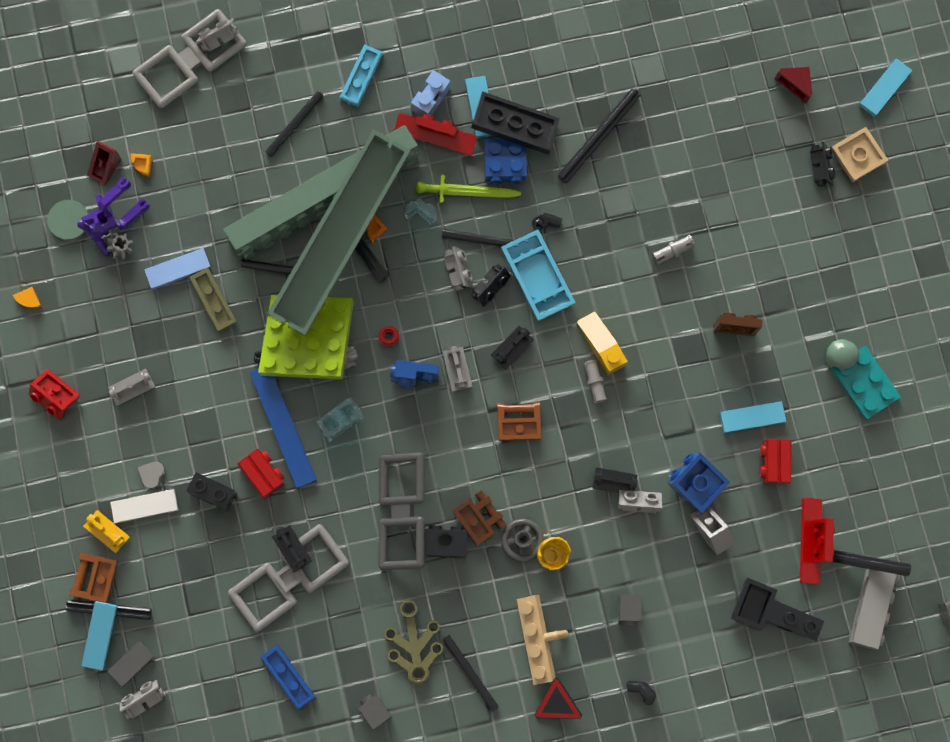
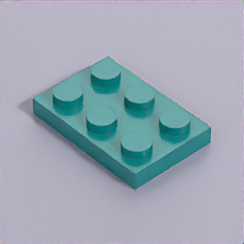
[830,345,901,421]

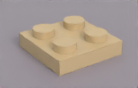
[831,127,888,183]

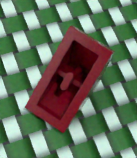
[774,67,812,104]
[87,141,122,185]

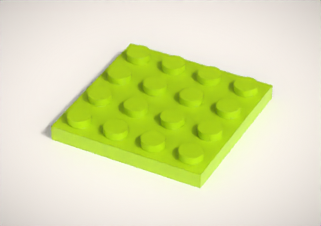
[258,295,354,380]

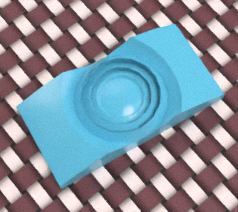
[501,230,576,321]

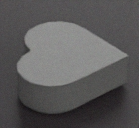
[138,461,165,489]

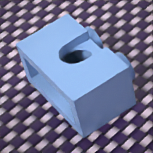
[411,70,450,117]

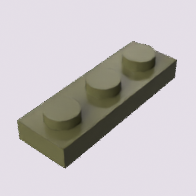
[189,268,237,333]

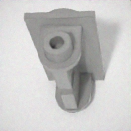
[195,18,239,52]
[444,246,473,291]
[442,346,472,392]
[108,369,155,406]
[618,490,662,514]
[119,680,165,719]

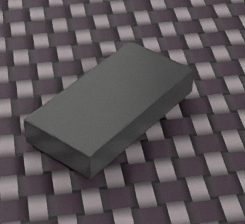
[107,640,155,687]

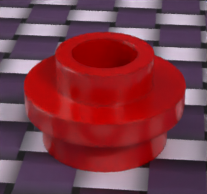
[378,326,399,347]

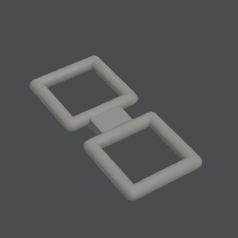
[132,9,247,108]
[228,524,349,632]

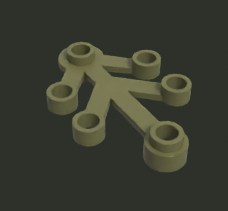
[384,600,443,685]

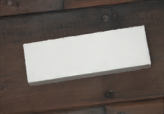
[110,489,179,524]

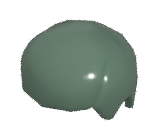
[825,339,859,371]

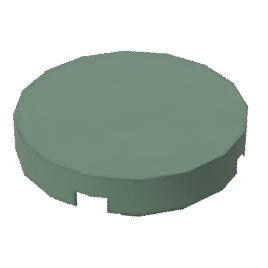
[47,200,88,241]

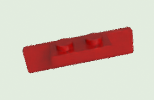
[394,113,477,156]
[800,497,835,585]

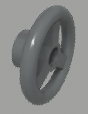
[501,519,544,562]

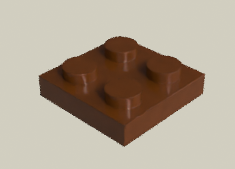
[713,313,763,336]

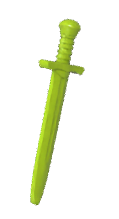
[416,174,521,204]

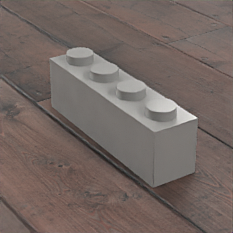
[848,569,900,650]

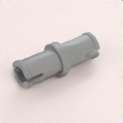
[652,235,695,265]
[584,360,607,404]

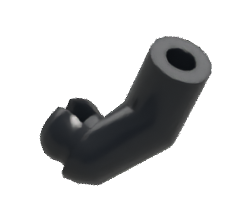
[532,213,563,230]
[627,681,656,705]

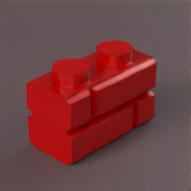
[759,439,792,485]
[237,449,285,499]

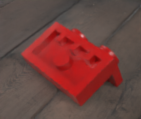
[28,369,80,420]

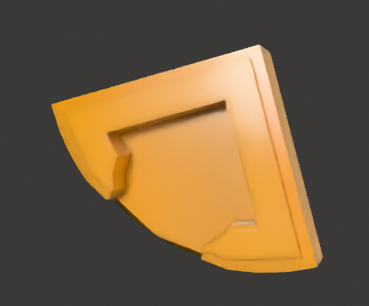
[131,153,152,177]
[13,287,42,309]

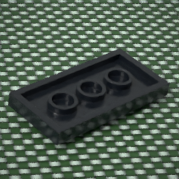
[471,91,559,155]

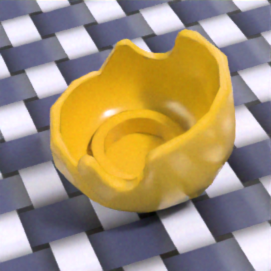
[537,537,571,570]

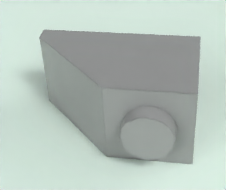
[690,506,735,555]

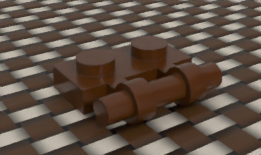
[452,490,507,546]

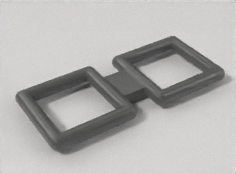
[379,452,425,570]

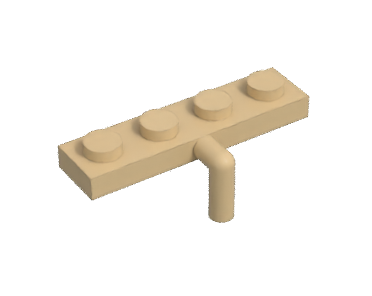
[517,595,569,685]

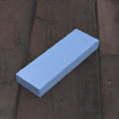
[144,248,211,290]

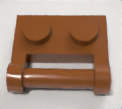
[497,402,541,441]
[69,553,118,603]

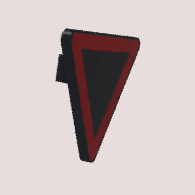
[535,677,582,719]

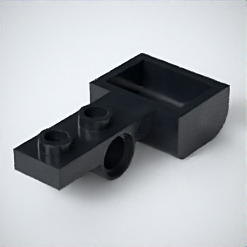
[731,577,824,641]

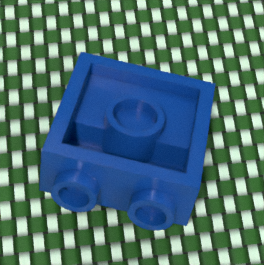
[484,139,527,184]
[390,360,439,389]
[667,452,730,513]

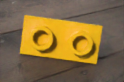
[83,510,130,553]

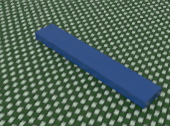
[250,368,317,489]

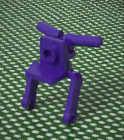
[77,177,150,256]

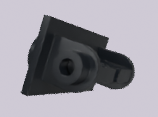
[810,142,836,187]
[471,264,511,307]
[491,326,534,369]
[592,467,638,493]
[272,525,312,573]

